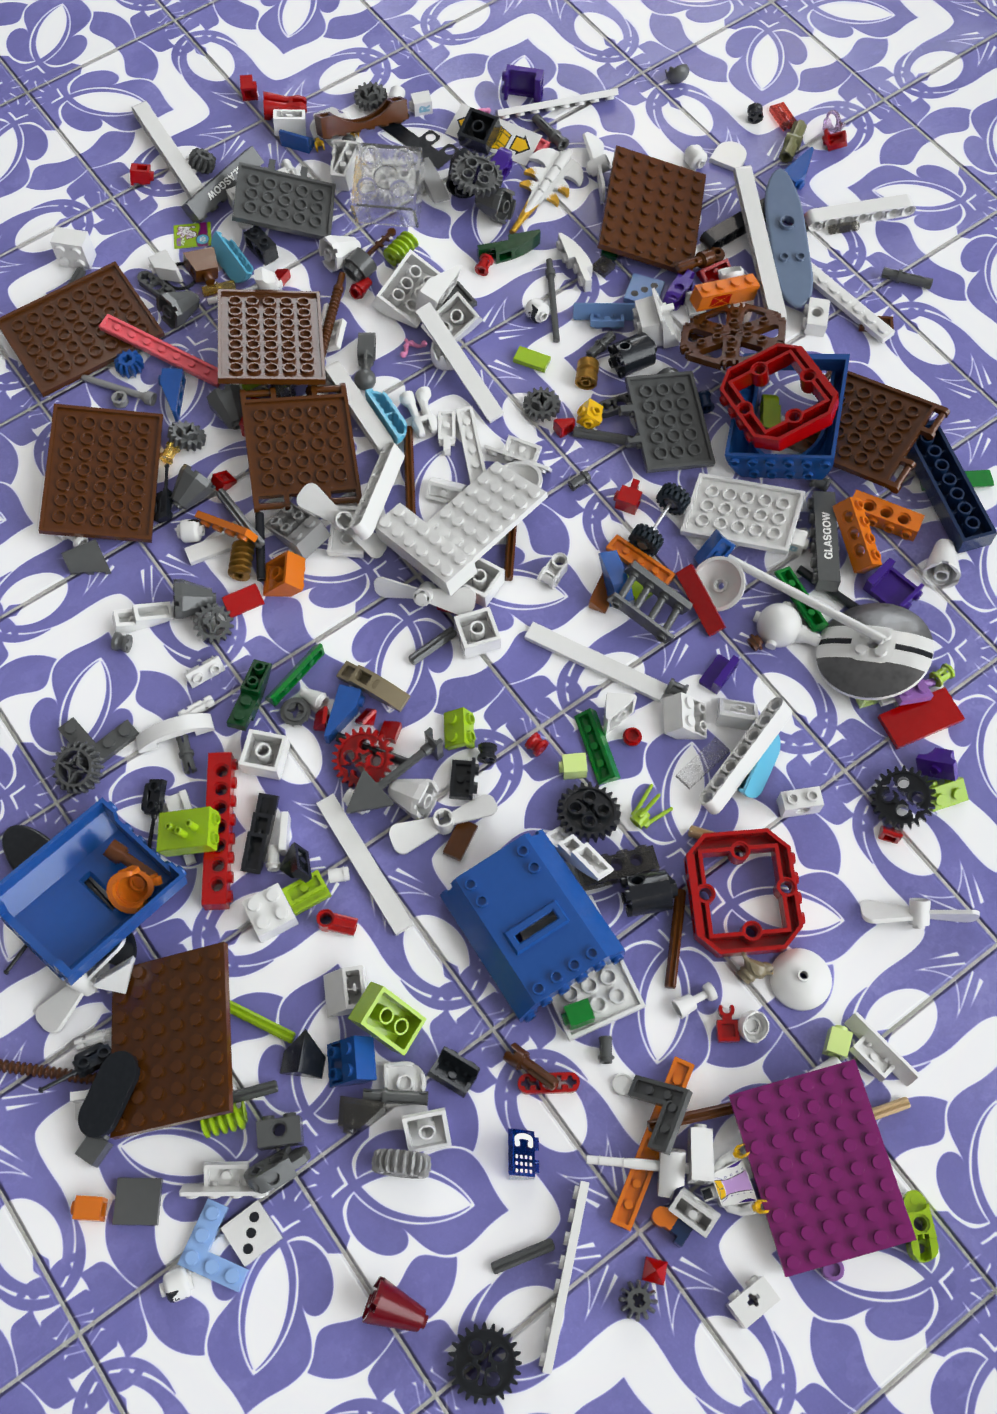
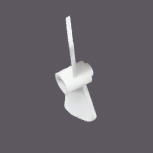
[582,132,611,204]
[296,483,387,559]
[374,577,476,615]
[389,794,498,855]
[860,898,980,929]
[35,938,126,1034]

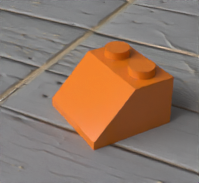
[263,550,306,597]

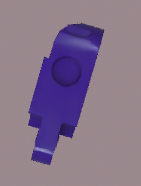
[491,147,513,183]
[663,269,695,311]

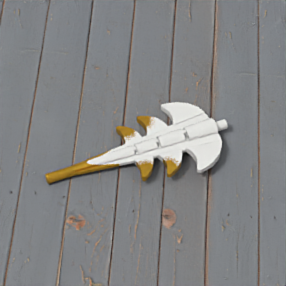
[509,148,583,234]

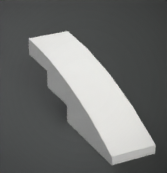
[546,826,614,881]

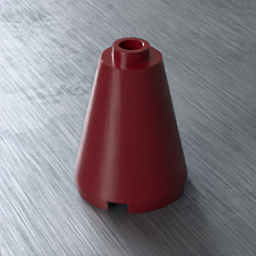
[362,1276,429,1332]

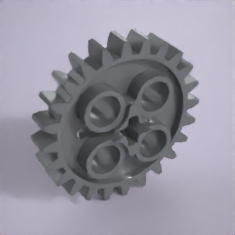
[450,152,503,198]

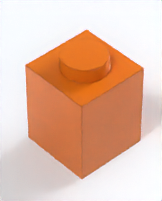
[70,1195,108,1222]

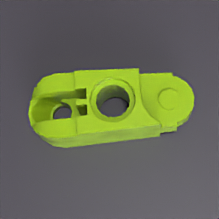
[760,394,781,430]
[903,1190,939,1263]

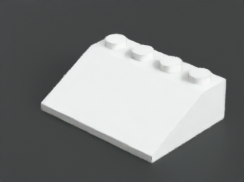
[371,249,440,328]

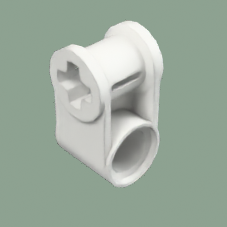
[537,553,568,589]

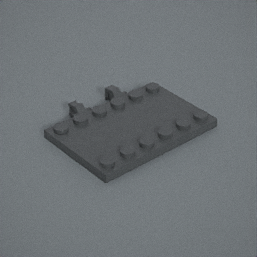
[232,159,336,240]
[618,371,716,473]

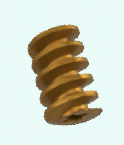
[228,540,255,581]

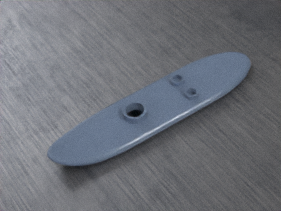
[764,168,813,309]

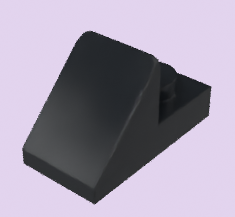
[279,842,312,883]

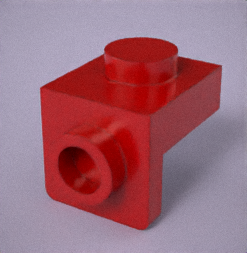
[822,128,847,151]

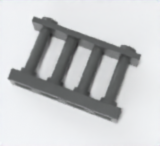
[606,560,693,643]

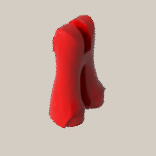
[263,91,307,120]

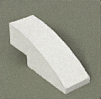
[112,601,174,633]

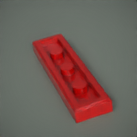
[675,564,726,637]

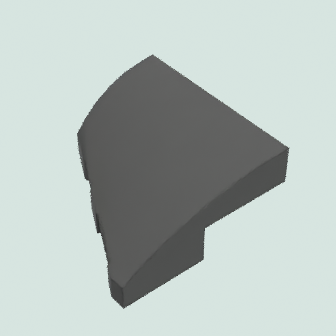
[61,539,111,575]

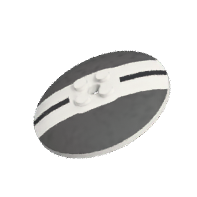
[816,603,934,700]

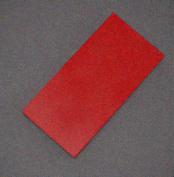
[877,687,965,750]

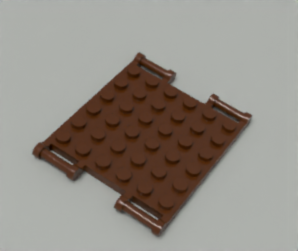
[788,371,950,494]
[239,383,362,513]

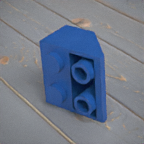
[327,1035,377,1088]

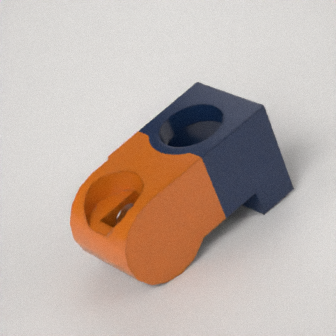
[651,1206,693,1248]

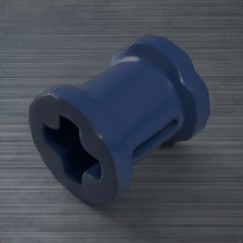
[698,390,715,414]

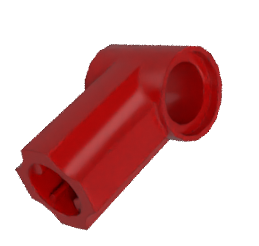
[316,909,358,937]

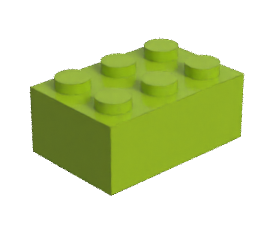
[348,982,427,1056]

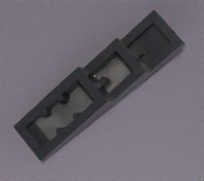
[240,793,280,874]

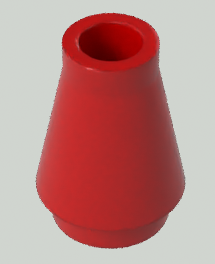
[349,277,372,300]

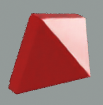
[354,708,377,725]
[641,1256,668,1286]

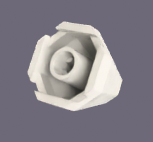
[319,235,361,273]
[388,779,439,820]

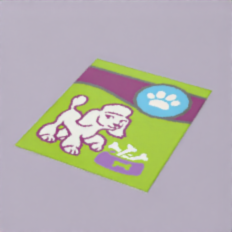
[173,222,212,249]

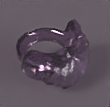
[822,110,846,134]

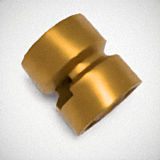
[575,356,599,390]

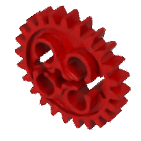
[331,727,396,788]

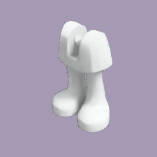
[399,386,438,438]

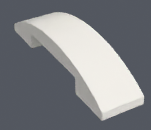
[136,713,215,753]

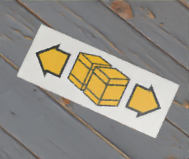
[445,103,542,166]

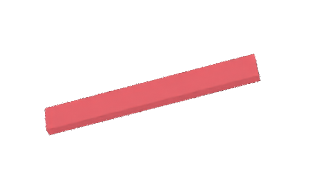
[98,314,220,388]

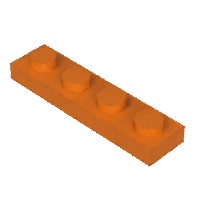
[194,510,258,543]
[606,534,676,585]

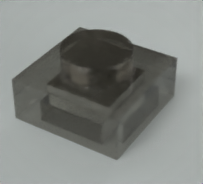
[593,255,616,278]

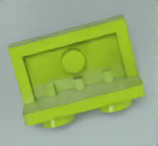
[444,707,476,750]
[926,777,969,812]

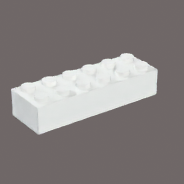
[375,503,477,596]

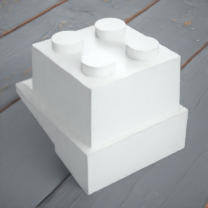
[632,288,679,349]

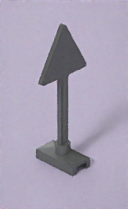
[346,727,444,814]

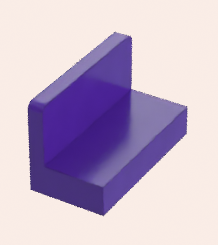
[699,654,740,694]

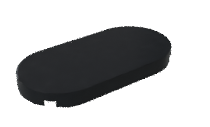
[78,1051,140,1139]

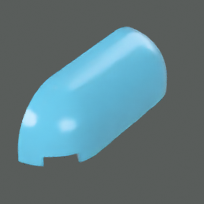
[211,231,254,283]
[365,388,407,445]
[738,734,781,798]

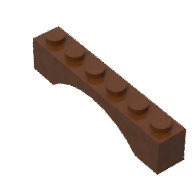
[314,96,409,139]

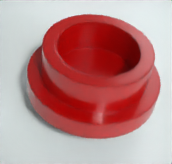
[623,727,642,746]

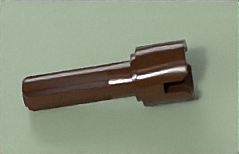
[675,249,716,273]
[103,839,159,876]
[503,1043,559,1090]

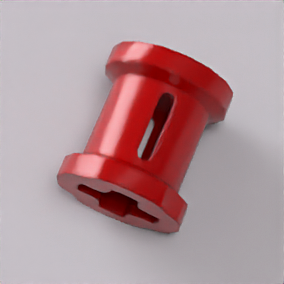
[474,253,494,276]

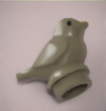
[737,951,774,985]

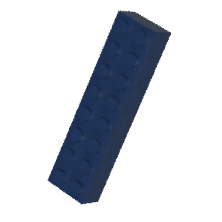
[906,419,997,554]

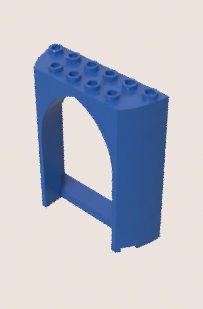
[724,353,850,480]

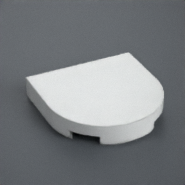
[709,141,747,171]
[383,1061,427,1108]

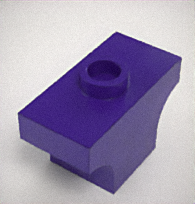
[916,747,959,781]

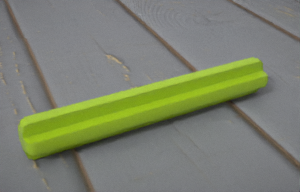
[230,1000,296,1043]

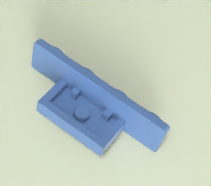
[573,303,635,329]

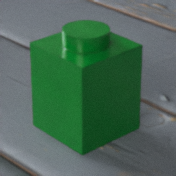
[561,998,595,1031]

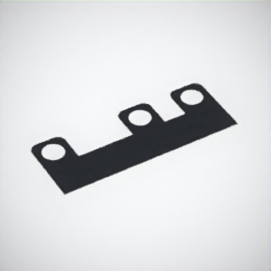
[379,114,460,169]

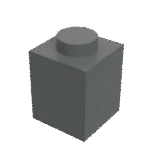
[74,1134,113,1168]

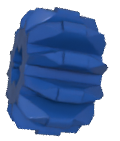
[114,349,144,379]

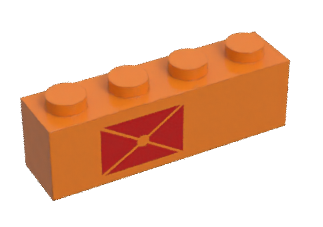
[689,273,760,312]

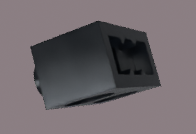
[243,226,279,266]

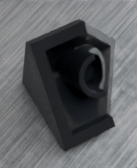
[280,1029,326,1079]

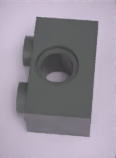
[256,1112,304,1151]

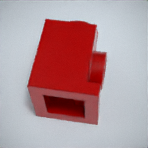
[240,74,258,101]
[130,163,154,186]

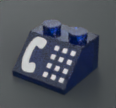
[508,1129,539,1180]

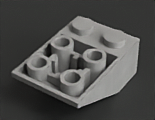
[264,502,331,560]

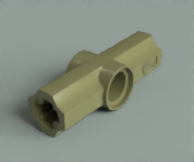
[779,119,807,163]

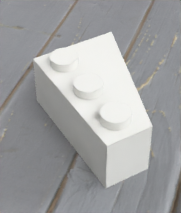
[330,139,366,191]

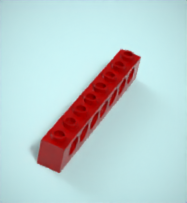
[201,752,238,910]

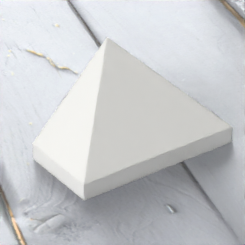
[94,956,136,994]

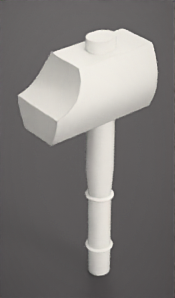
[207,267,283,305]
[586,1148,689,1198]

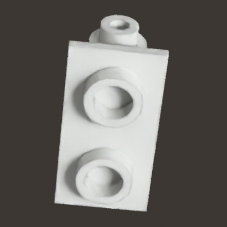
[184,656,226,688]

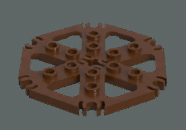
[680,303,786,371]

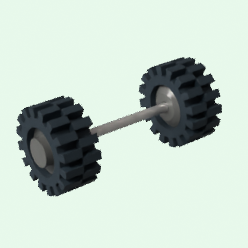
[628,482,691,557]

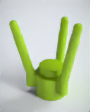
[630,784,673,829]

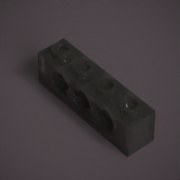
[574,845,660,891]

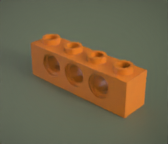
[852,489,925,541]
[832,497,882,574]

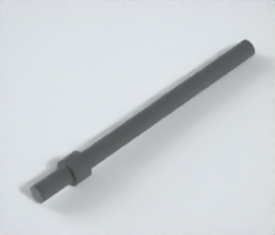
[545,258,560,343]

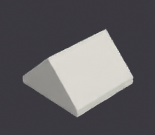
[603,692,637,735]
[716,697,759,731]
[402,1107,452,1152]

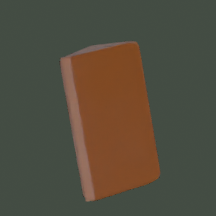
[588,573,609,614]

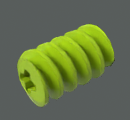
[383,231,419,266]
[200,1101,248,1138]

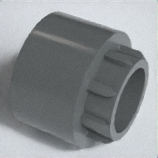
[344,247,377,282]

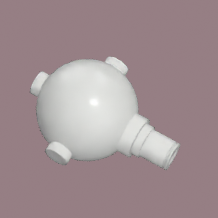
[753,601,822,650]

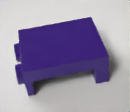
[502,64,544,103]
[863,558,925,610]

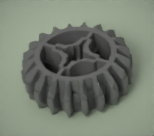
[51,741,105,795]

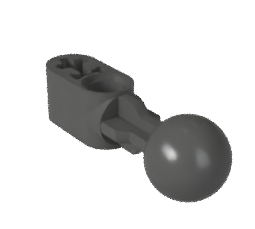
[354,332,376,391]

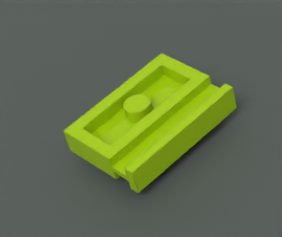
[282,869,332,916]

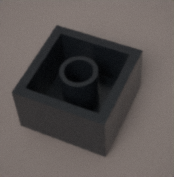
[457,107,501,155]

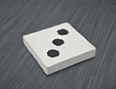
[220,1200,283,1267]

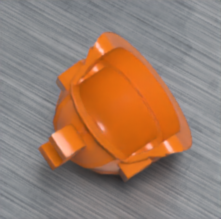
[106,865,163,914]

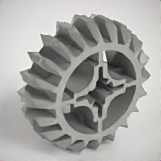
[371,1148,431,1179]

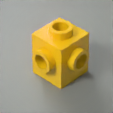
[577,398,603,429]

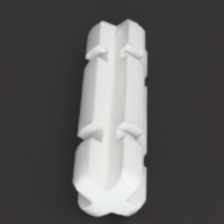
[178,695,215,716]
[74,1027,112,1050]

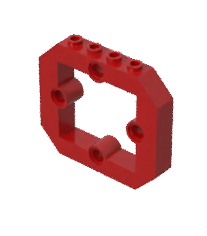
[719,343,839,451]
[683,828,805,958]

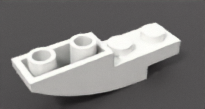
[556,233,593,292]

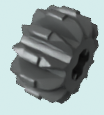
[188,148,216,174]
[618,1279,658,1322]

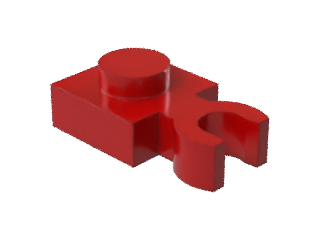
[716,1005,740,1043]

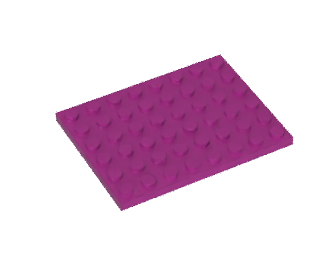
[728,1059,917,1277]

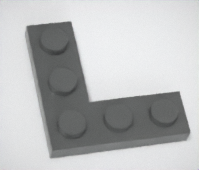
[58,717,139,766]
[628,1075,693,1155]

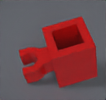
[613,478,643,515]

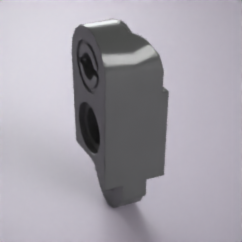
[244,1145,311,1194]

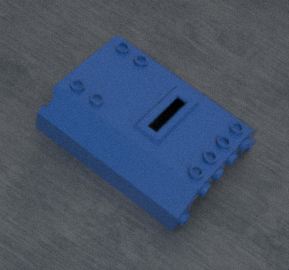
[0,797,187,986]
[440,829,625,1023]

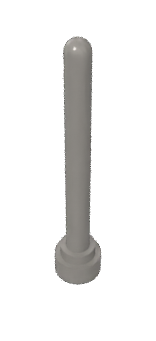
[81,375,157,406]

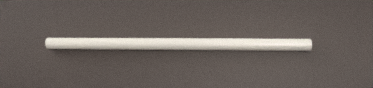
[728,554,887,644]

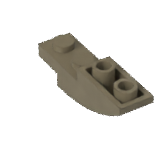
[336,660,411,712]

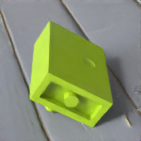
[156,806,221,857]

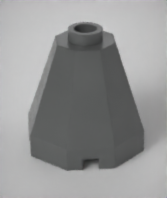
[475,187,516,225]
[156,290,200,329]
[206,384,242,430]
[171,464,216,510]
[173,579,216,619]

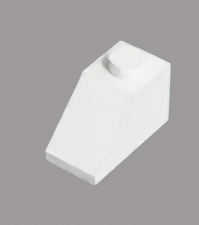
[148,249,183,282]

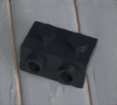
[449,757,479,800]
[428,1046,480,1098]

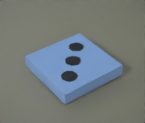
[623,273,665,303]

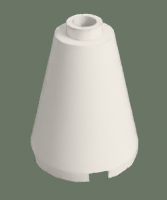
[922,539,961,589]

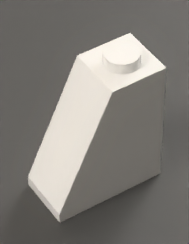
[686,1124,714,1186]

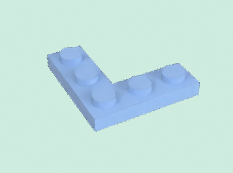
[177,1199,249,1292]

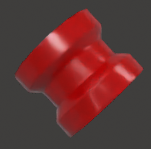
[525,732,549,757]

